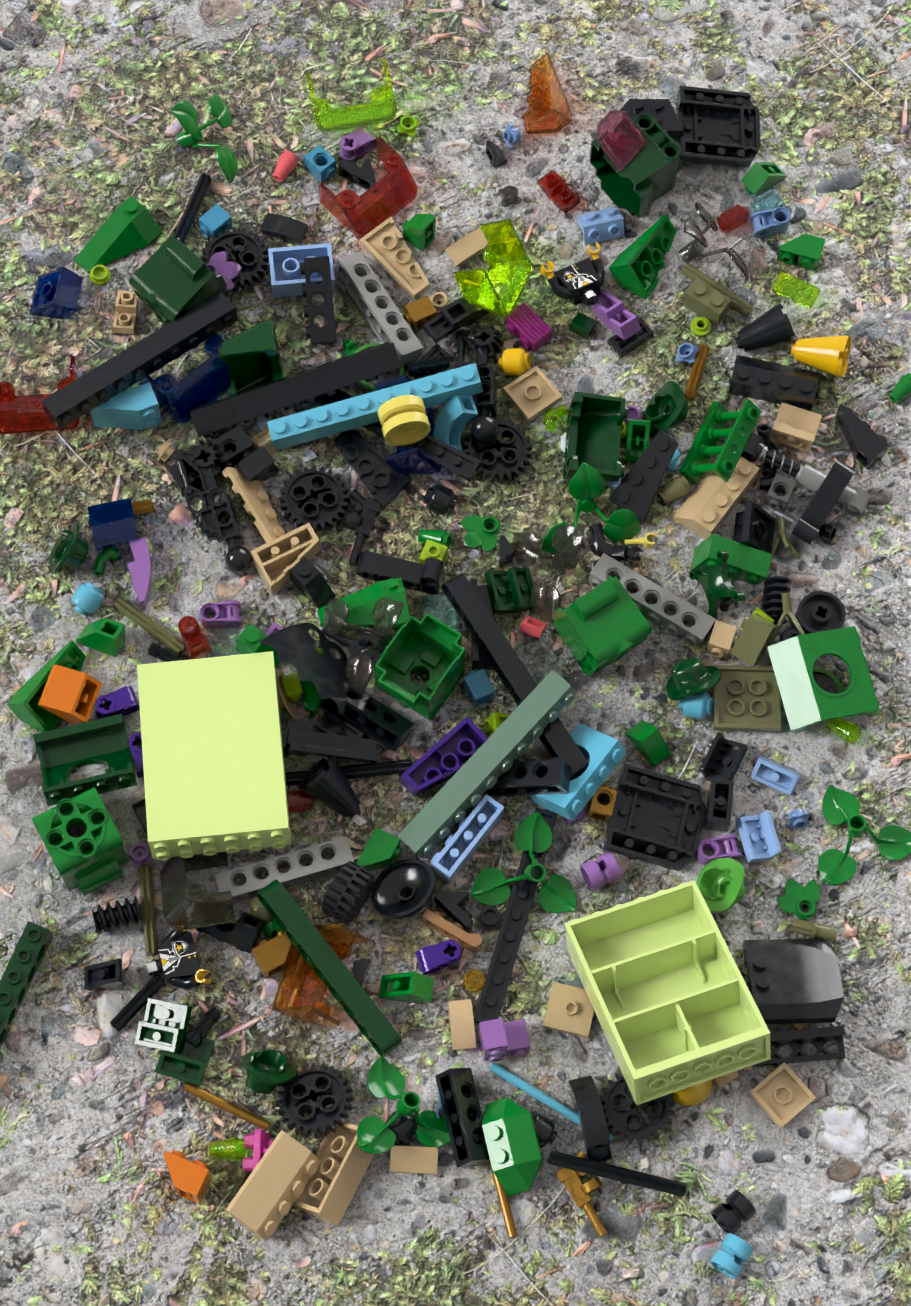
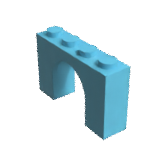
[529,723,626,821]

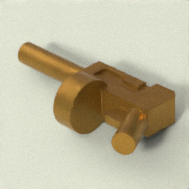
[556,1150,608,1238]

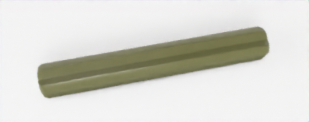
[682,263,753,317]
[114,597,186,655]
[139,866,158,955]

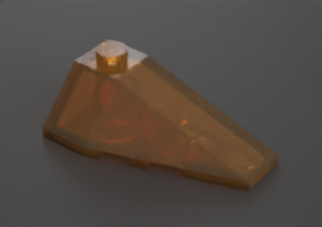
[524,53,572,134]

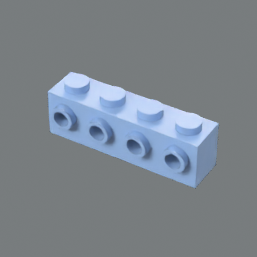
[431,794,505,885]

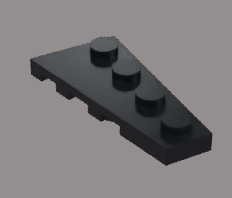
[334,429,412,510]
[609,430,679,525]

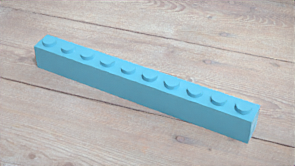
[267,363,483,450]

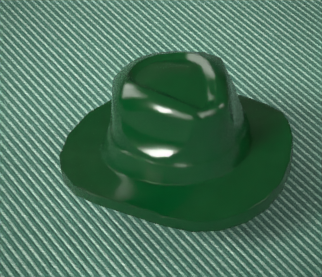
[644,381,688,434]
[49,522,89,573]
[666,658,721,701]
[237,1049,297,1094]

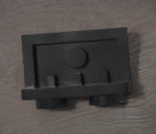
[700,732,748,781]

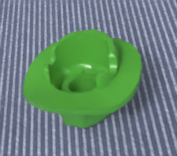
[696,858,746,912]

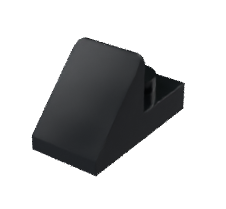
[338,156,376,194]
[236,447,280,482]
[434,892,473,932]
[84,959,122,991]

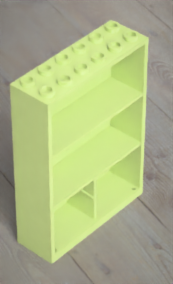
[137,651,291,861]
[565,880,771,1105]

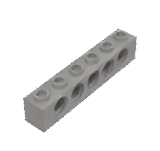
[335,251,423,366]
[588,553,716,648]
[214,836,354,906]

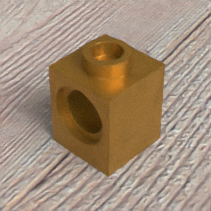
[403,296,437,332]
[586,784,617,822]

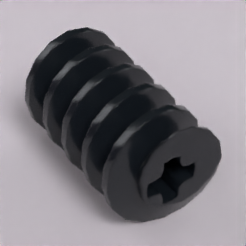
[761,576,792,625]
[92,896,142,934]

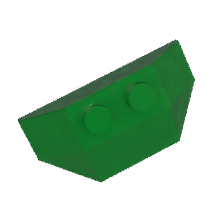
[482,1097,543,1197]

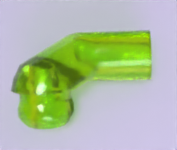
[543,404,568,431]

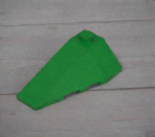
[74,196,163,274]
[609,215,676,299]
[317,578,410,629]
[7,641,86,732]

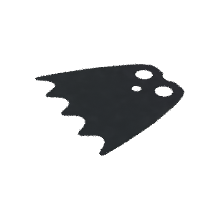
[260,623,348,715]

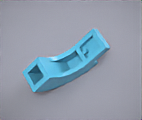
[433,394,478,472]

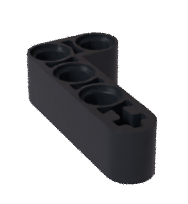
[791,460,856,545]
[356,551,444,595]

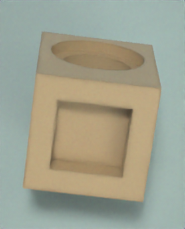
[706,620,737,658]

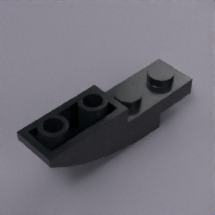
[423,287,503,343]

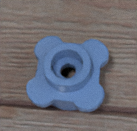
[503,124,521,148]
[676,343,699,364]
[787,809,810,829]

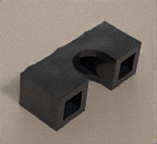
[189,893,265,954]

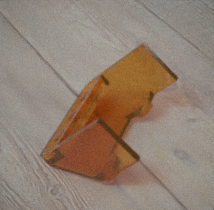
[273,924,368,1026]

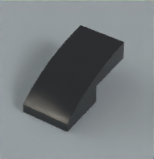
[260,213,309,244]

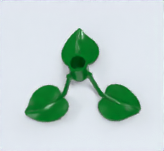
[170,94,238,183]
[541,462,641,555]
[818,785,911,885]
[470,812,577,913]
[357,1056,451,1155]

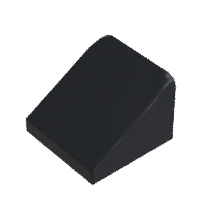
[485,140,508,168]
[499,535,514,567]
[353,959,371,987]

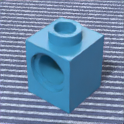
[304,145,336,183]
[199,204,232,239]
[463,669,495,708]

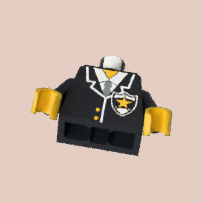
[540,242,605,306]
[146,916,211,990]

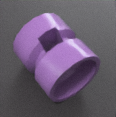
[580,852,622,892]

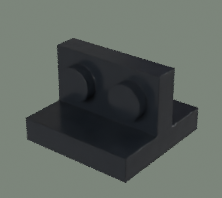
[733,501,775,554]

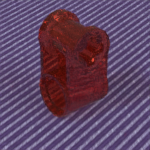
[178,616,213,659]

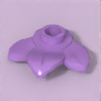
[206,251,242,291]

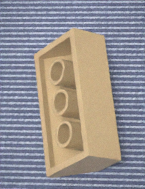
[673,456,760,539]
[292,1122,374,1226]
[226,1130,321,1242]

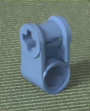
[749,207,791,238]

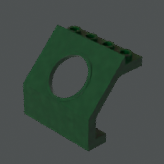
[33,714,137,807]

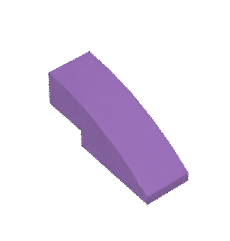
[585,288,641,341]
[127,537,152,610]

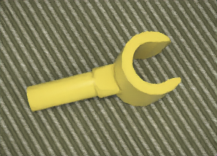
[625,532,656,549]

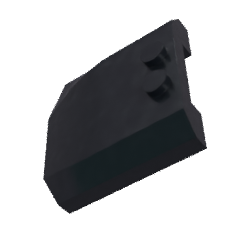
[676,86,761,167]
[603,764,706,871]
[742,938,844,1024]

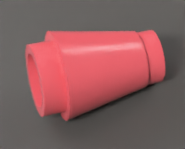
[272,150,299,182]

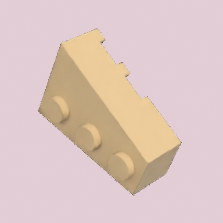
[251,523,320,596]

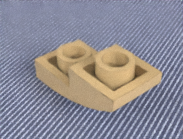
[445,228,493,267]
[113,290,139,335]
[448,999,476,1050]

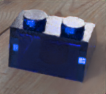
[29,266,83,319]
[88,498,139,549]

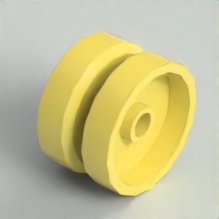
[377,395,431,446]

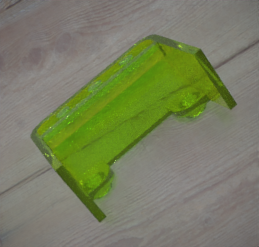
[305,58,397,133]
[453,219,532,317]

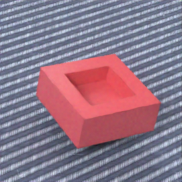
[519,615,547,638]

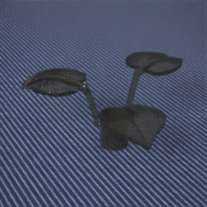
[679,202,749,282]
[512,525,585,624]
[323,598,405,694]

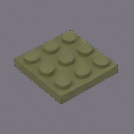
[713,665,781,732]

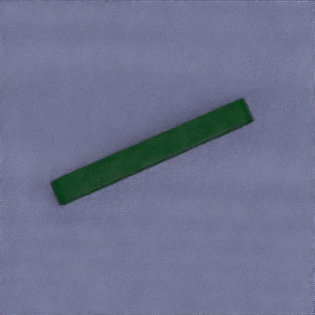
[257,879,402,1057]

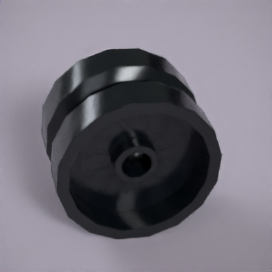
[795,591,846,634]

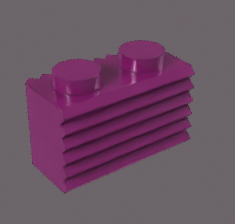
[505,302,553,353]

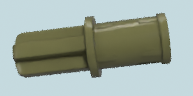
[791,918,838,942]

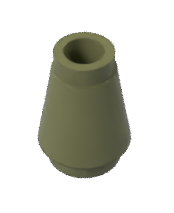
[658,475,691,504]

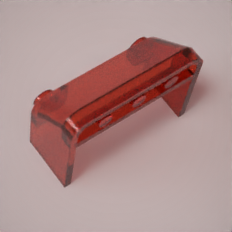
[319,136,418,238]
[0,356,80,434]

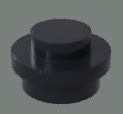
[479,906,502,930]

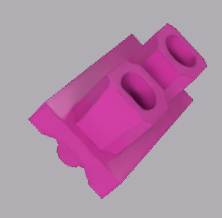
[243,1129,274,1173]

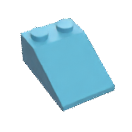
[91,382,162,430]

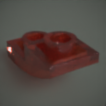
[537,170,581,214]

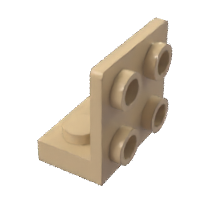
[770,403,822,453]

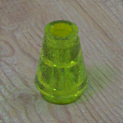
[827,718,862,744]
[209,1136,245,1160]

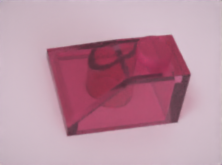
[597,111,647,171]

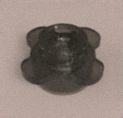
[498,186,521,207]

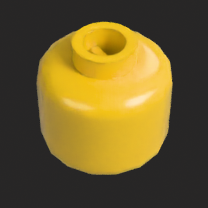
[498,348,531,376]

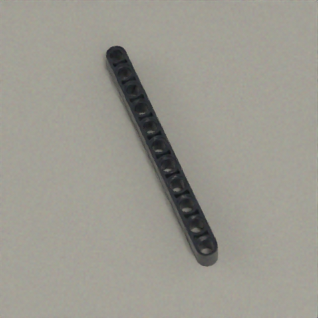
[442,573,589,781]

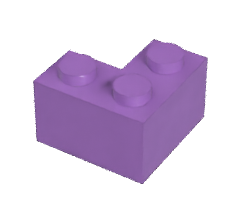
[478,1018,530,1062]

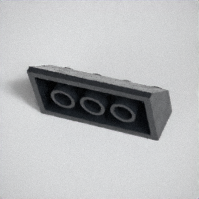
[728,355,819,411]

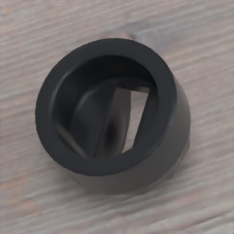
[819,523,837,542]

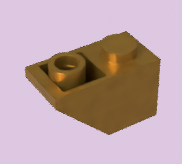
[252,931,294,979]

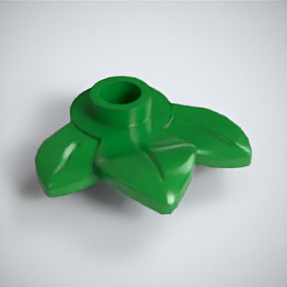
[460,515,501,552]
[777,879,821,920]

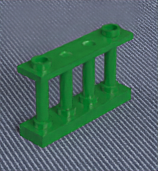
[679,399,762,484]

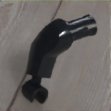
[757,424,780,490]
[589,523,643,562]

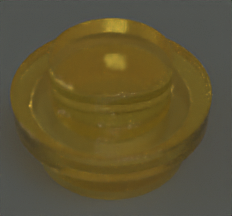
[463,970,486,993]

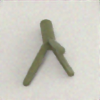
[771,517,801,559]
[771,592,805,641]

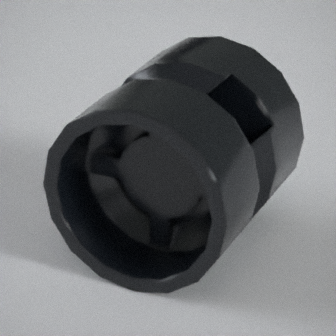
[711,1190,756,1234]

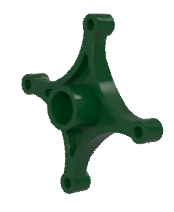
[689,550,745,619]

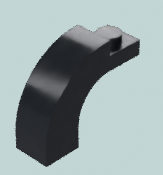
[569,1076,612,1162]

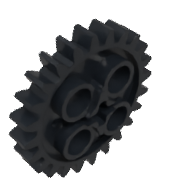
[201,227,269,291]
[463,417,532,484]
[279,465,350,533]
[276,1063,354,1139]
[600,1073,676,1145]

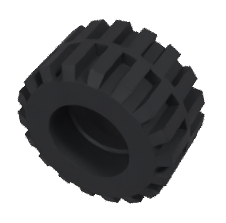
[322,861,375,925]

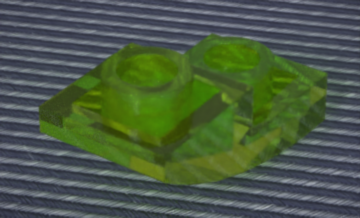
[771,272,821,308]

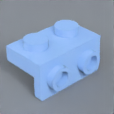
[577,207,625,245]
[735,811,781,862]

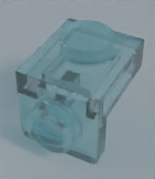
[750,187,785,212]

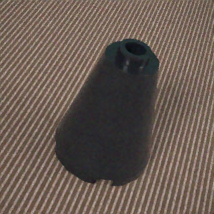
[735,303,796,352]
[298,755,360,817]

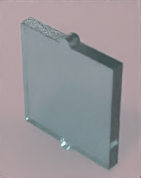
[422,594,460,632]
[204,628,245,658]

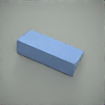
[750,755,801,796]

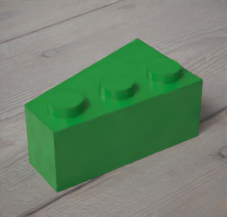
[691,534,772,585]

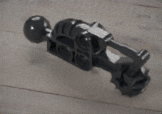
[454,325,504,442]
[172,440,252,574]

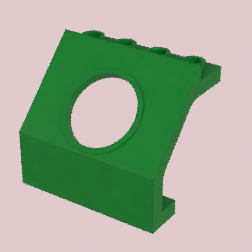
[767,626,880,733]

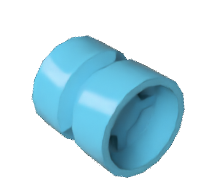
[710,1233,754,1279]

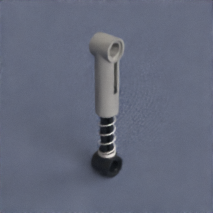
[741,433,870,517]

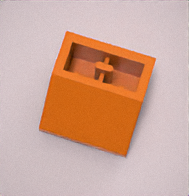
[38,665,103,725]
[163,1150,212,1205]

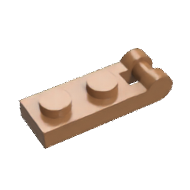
[422,909,482,953]

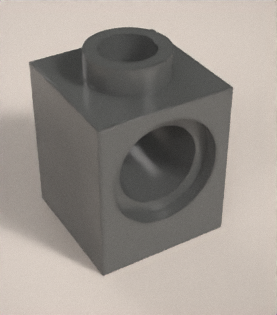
[765,473,797,511]

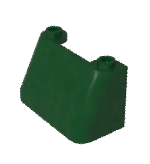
[218,320,284,397]
[563,392,629,484]

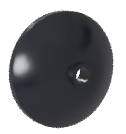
[371,859,436,919]

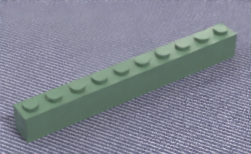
[398,669,577,859]

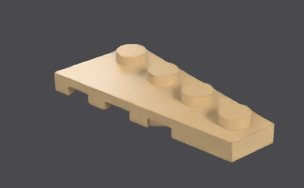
[360,216,430,299]
[222,467,285,543]

